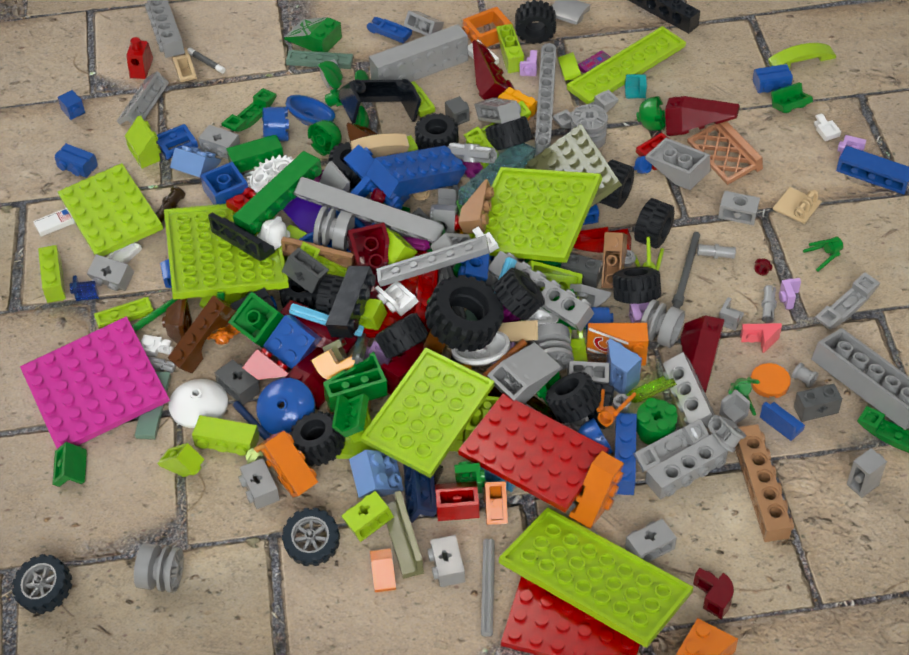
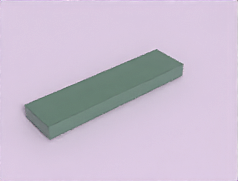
[286,50,354,69]
[135,371,171,440]

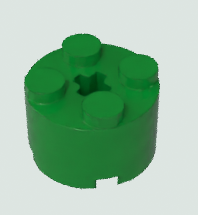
[636,398,678,445]

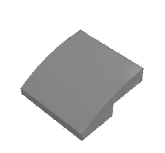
[552,0,591,25]
[319,161,350,192]

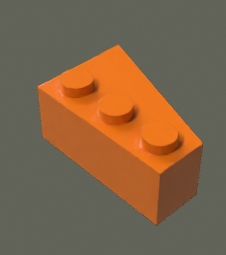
[254,431,318,497]
[569,451,624,529]
[676,618,738,655]

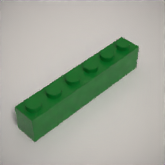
[233,151,322,235]

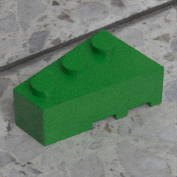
[323,352,388,412]

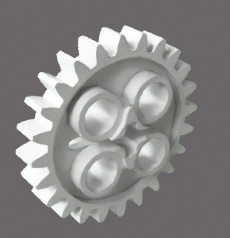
[246,155,294,194]

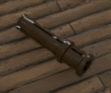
[155,186,185,223]

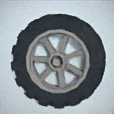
[282,508,340,566]
[12,554,72,614]

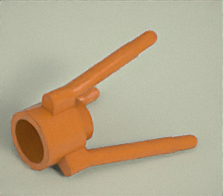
[597,389,637,428]

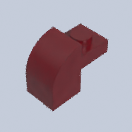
[693,568,734,620]

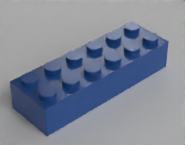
[366,145,467,198]

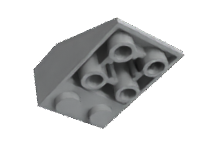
[487,342,562,404]

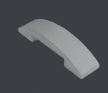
[552,89,618,129]
[815,273,880,329]
[633,418,709,472]

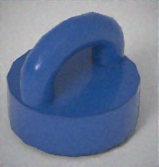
[634,156,652,174]

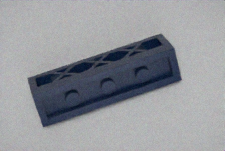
[403,464,437,523]

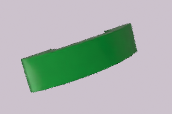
[222,88,277,132]
[857,406,909,453]

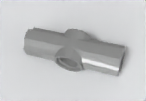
[448,143,497,163]

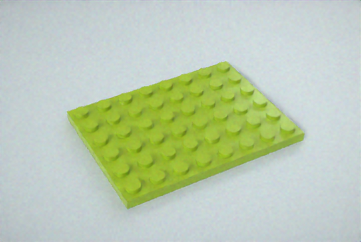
[164,204,289,300]

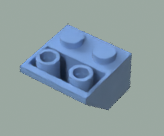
[170,145,221,178]
[606,338,642,395]
[349,450,404,498]

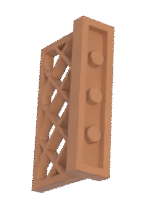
[687,121,763,185]

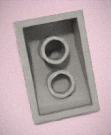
[645,138,710,190]

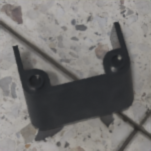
[338,79,421,124]

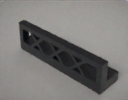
[208,212,275,261]

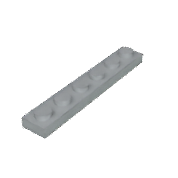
[377,235,490,287]

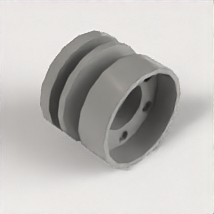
[571,104,608,149]
[313,206,355,251]
[640,299,685,348]
[530,323,574,371]
[134,543,184,593]

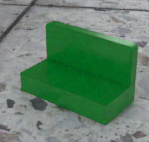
[52,442,87,487]

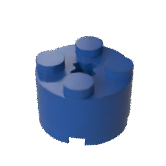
[262,107,289,141]

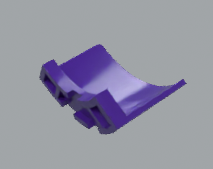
[283,197,331,234]

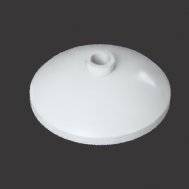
[451,331,510,366]
[168,379,228,428]

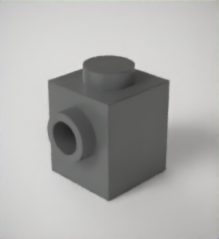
[445,96,470,125]

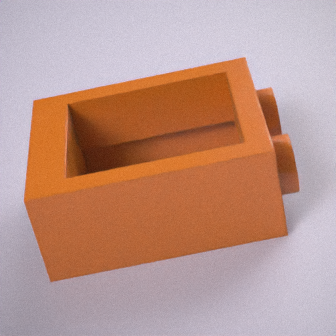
[462,6,513,47]

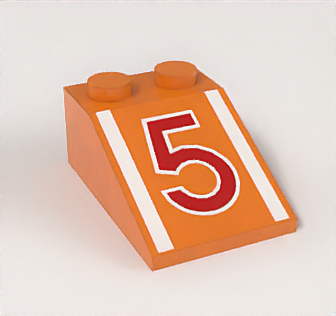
[586,323,649,366]

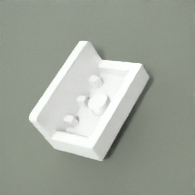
[375,282,419,316]

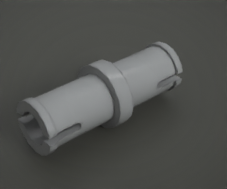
[697,244,736,259]
[761,285,777,323]

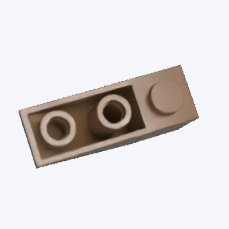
[458,179,494,234]
[601,232,628,289]

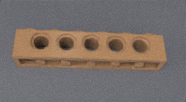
[735,424,794,542]

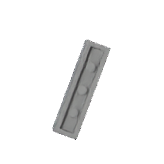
[117,71,169,124]

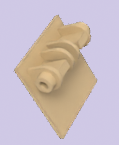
[773,187,822,224]

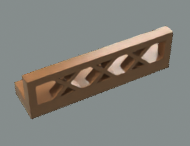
[281,237,355,269]

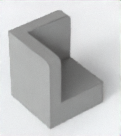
[719,297,744,331]
[719,390,750,424]

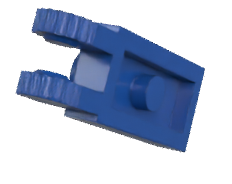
[366,17,412,44]

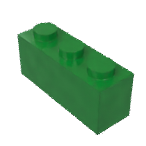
[226,135,284,173]

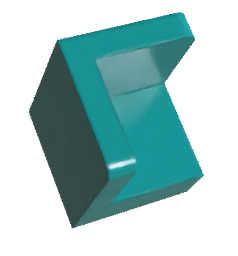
[625,74,647,99]

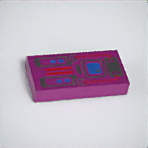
[578,50,611,74]

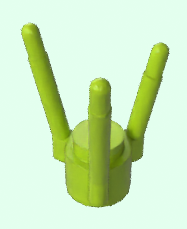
[635,237,664,271]

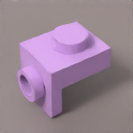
[779,278,801,309]

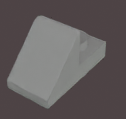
[437,188,459,206]
[570,284,611,307]

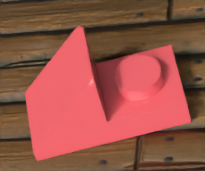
[740,323,782,353]

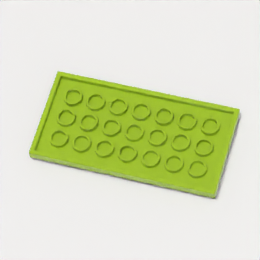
[499,507,693,648]

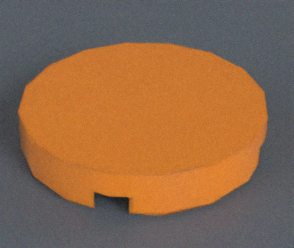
[751,363,791,398]

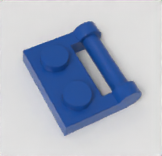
[156,124,198,160]

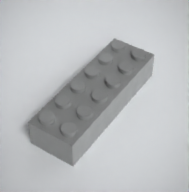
[369,24,468,82]
[811,328,909,430]

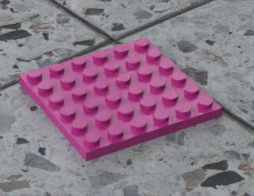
[20,316,170,449]

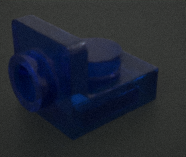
[69,275,99,301]

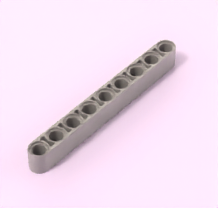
[535,43,556,156]
[294,177,444,244]

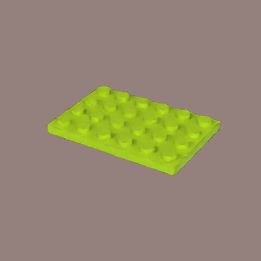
[57,163,164,256]
[360,348,495,478]

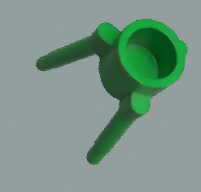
[803,236,843,272]
[728,377,760,416]

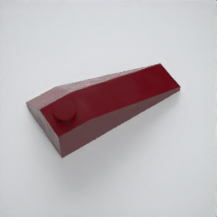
[472,40,514,100]

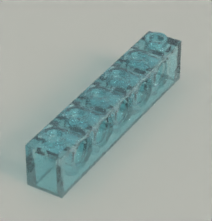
[458,143,536,206]

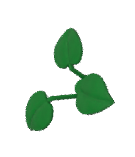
[318,61,369,127]

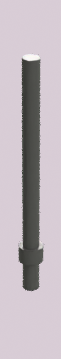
[672,232,700,309]

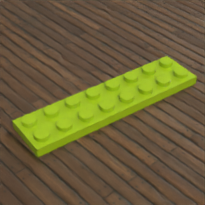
[567,26,686,104]

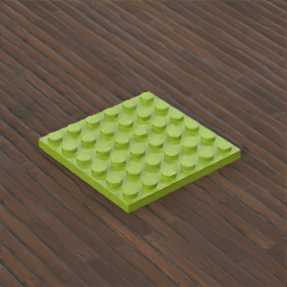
[469,167,602,263]

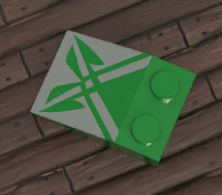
[284,17,342,52]

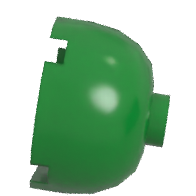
[636,96,666,131]
[308,120,342,156]

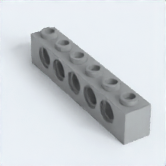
[145,0,185,58]
[488,251,595,332]

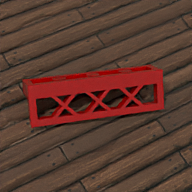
[414,269,438,332]

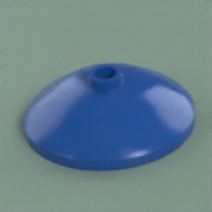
[285,95,335,125]
[256,378,315,435]

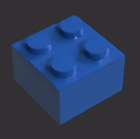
[200,162,248,205]
[263,315,322,369]

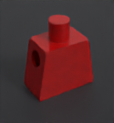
[126,37,153,79]

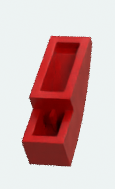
[573,226,632,253]

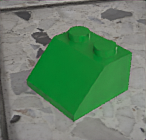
[228,291,284,348]

